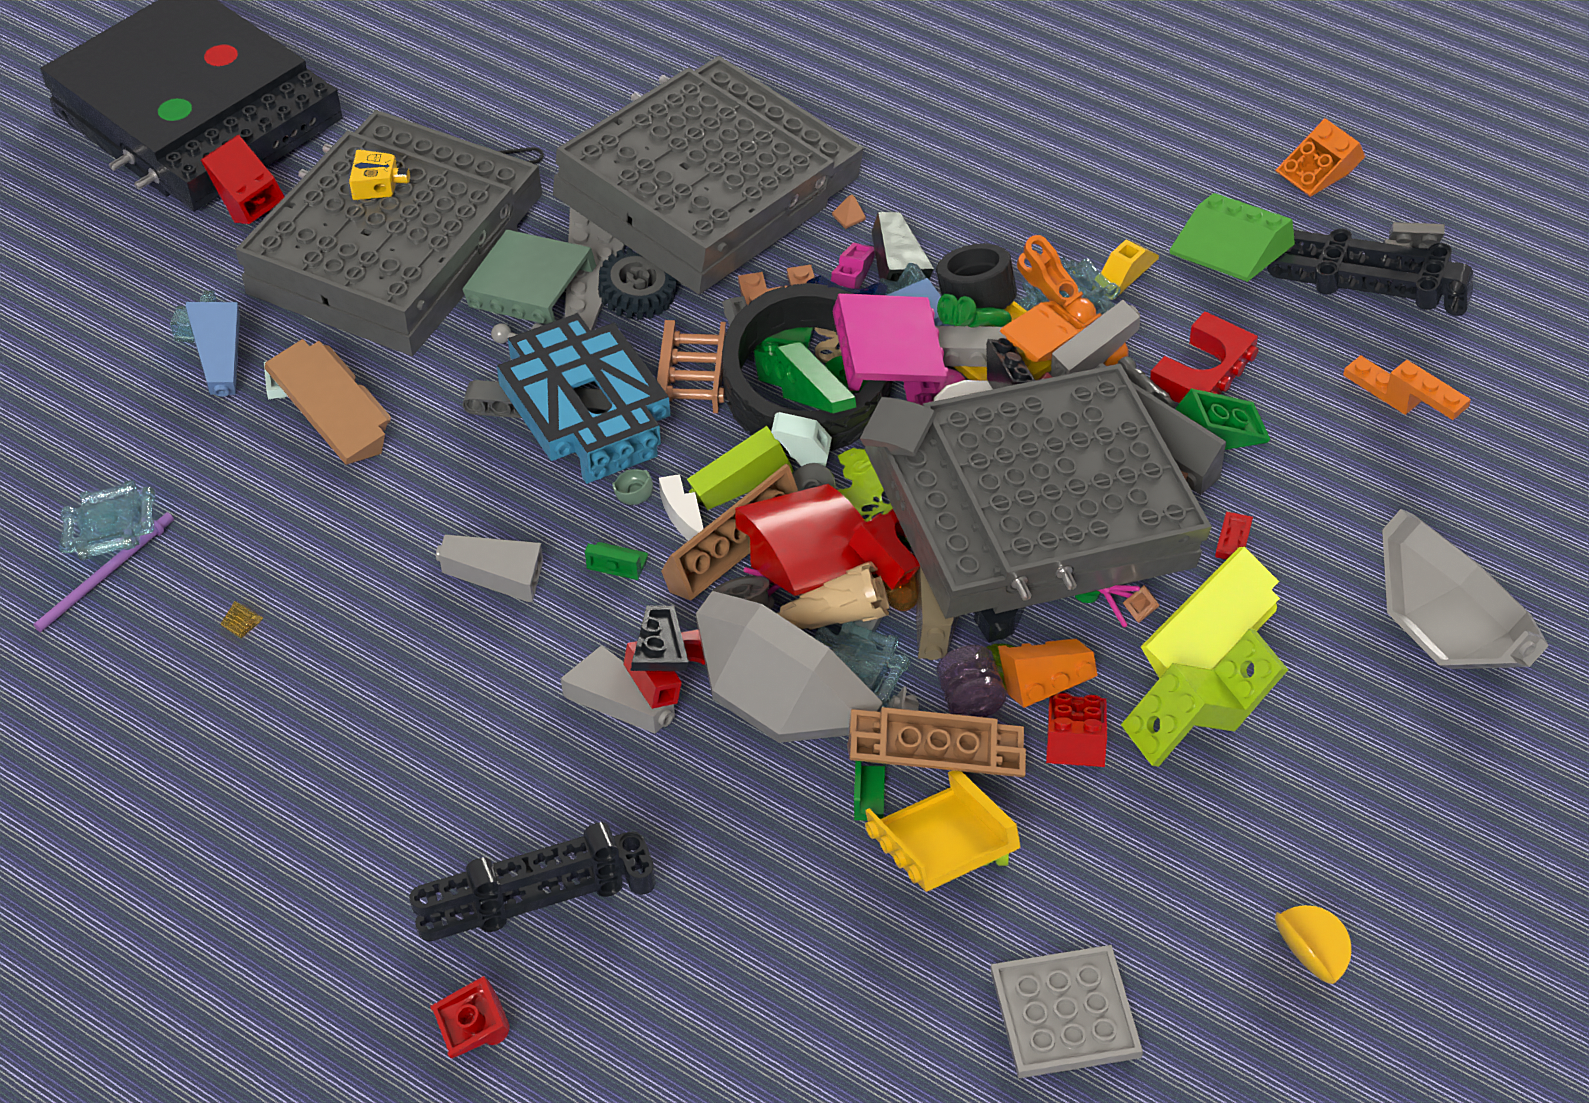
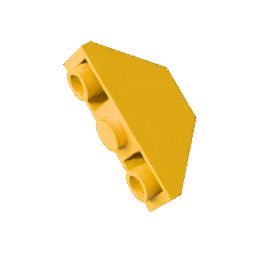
[1094,240,1159,299]

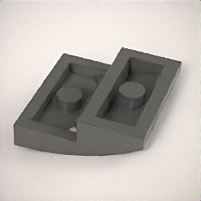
[860,397,936,456]

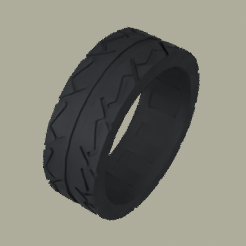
[722,283,892,452]

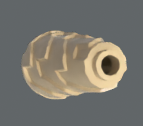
[777,562,889,630]

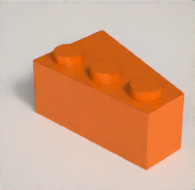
[998,639,1098,708]

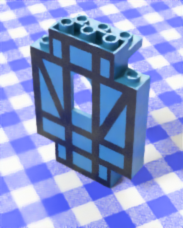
[497,313,670,484]

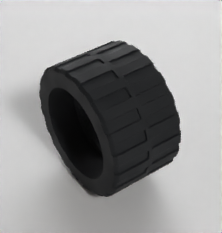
[936,243,1017,310]

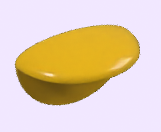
[1275,905,1351,984]

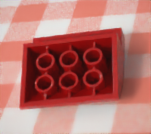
[735,484,876,596]

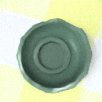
[612,469,653,506]

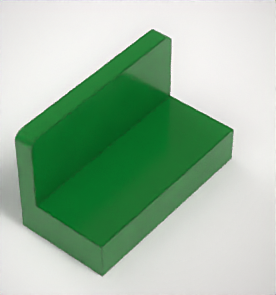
[585,542,648,580]
[854,761,885,821]

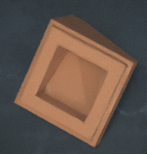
[832,195,866,229]
[1123,585,1160,623]

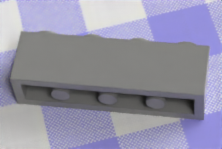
[935,326,1017,367]

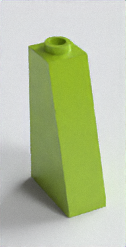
[687,426,794,510]

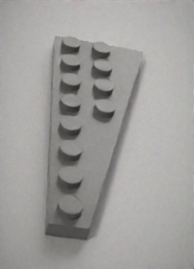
[565,207,626,331]

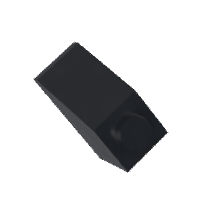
[974,607,1025,643]

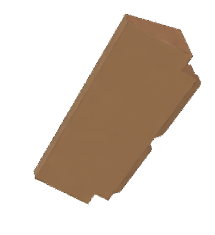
[264,339,391,465]

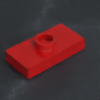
[1215,511,1253,560]

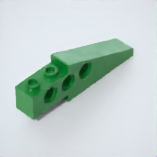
[754,341,856,413]

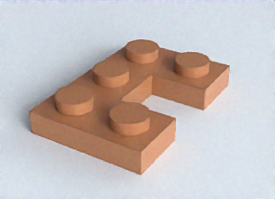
[738,265,816,305]

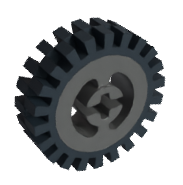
[598,248,676,320]

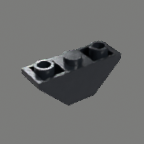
[986,338,1035,389]

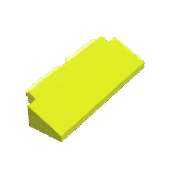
[1141,547,1280,679]

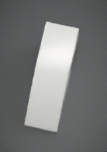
[659,474,703,541]

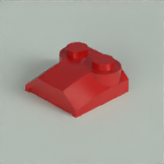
[430,976,509,1059]

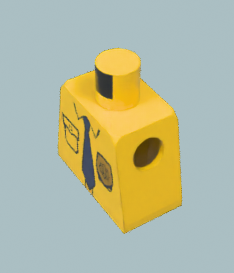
[349,150,410,200]

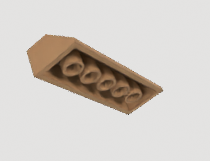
[661,464,798,601]

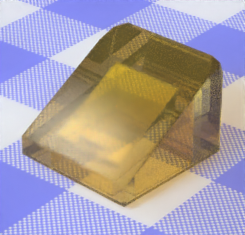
[220,601,263,638]

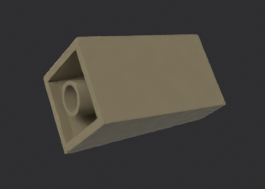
[914,567,959,660]

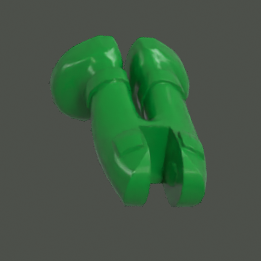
[937,294,1012,328]

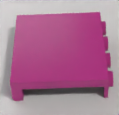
[833,294,948,393]

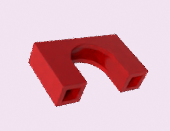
[1150,311,1259,403]
[848,508,920,590]
[623,629,706,709]

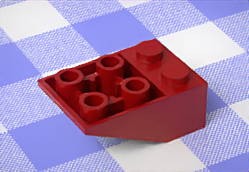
[201,135,284,224]
[1046,693,1107,767]

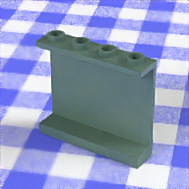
[463,229,596,324]

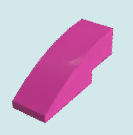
[830,243,875,294]

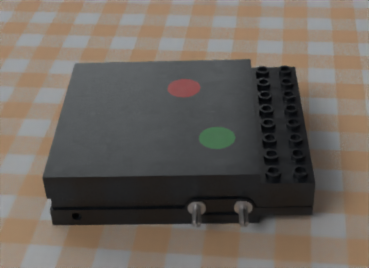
[40,0,343,212]

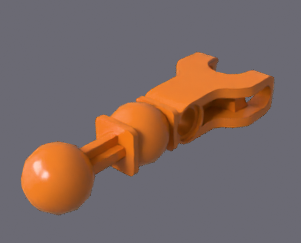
[1017,235,1129,366]

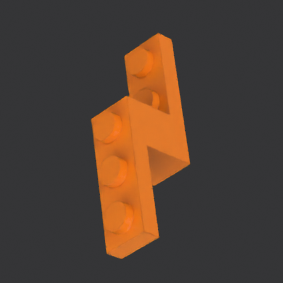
[1343,355,1471,420]

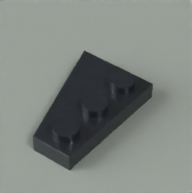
[630,606,688,671]

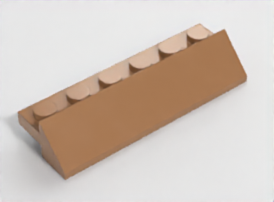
[847,707,1026,777]

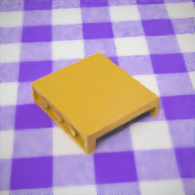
[865,770,1021,892]

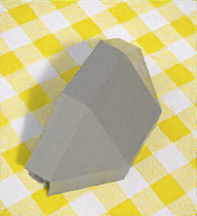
[1382,509,1549,669]
[696,591,883,743]

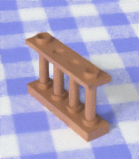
[657,320,726,413]

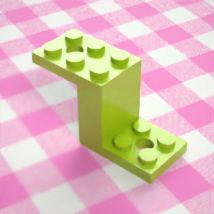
[1121,629,1288,767]

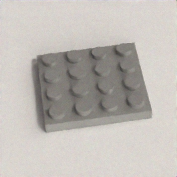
[990,945,1143,1079]

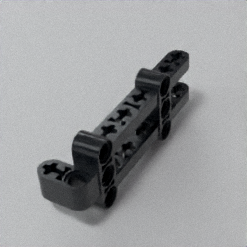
[1267,229,1474,316]
[409,822,656,942]

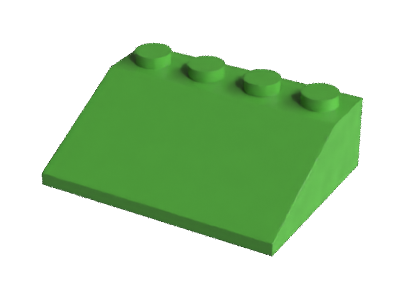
[1169,193,1295,282]

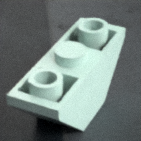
[771,412,832,466]

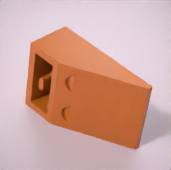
[1275,118,1366,197]
[1000,301,1086,362]

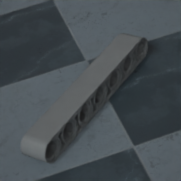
[462,380,612,418]

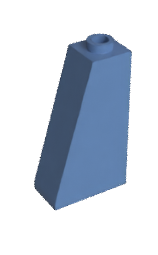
[186,302,240,397]

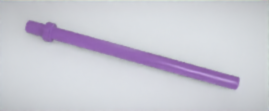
[33,512,174,632]

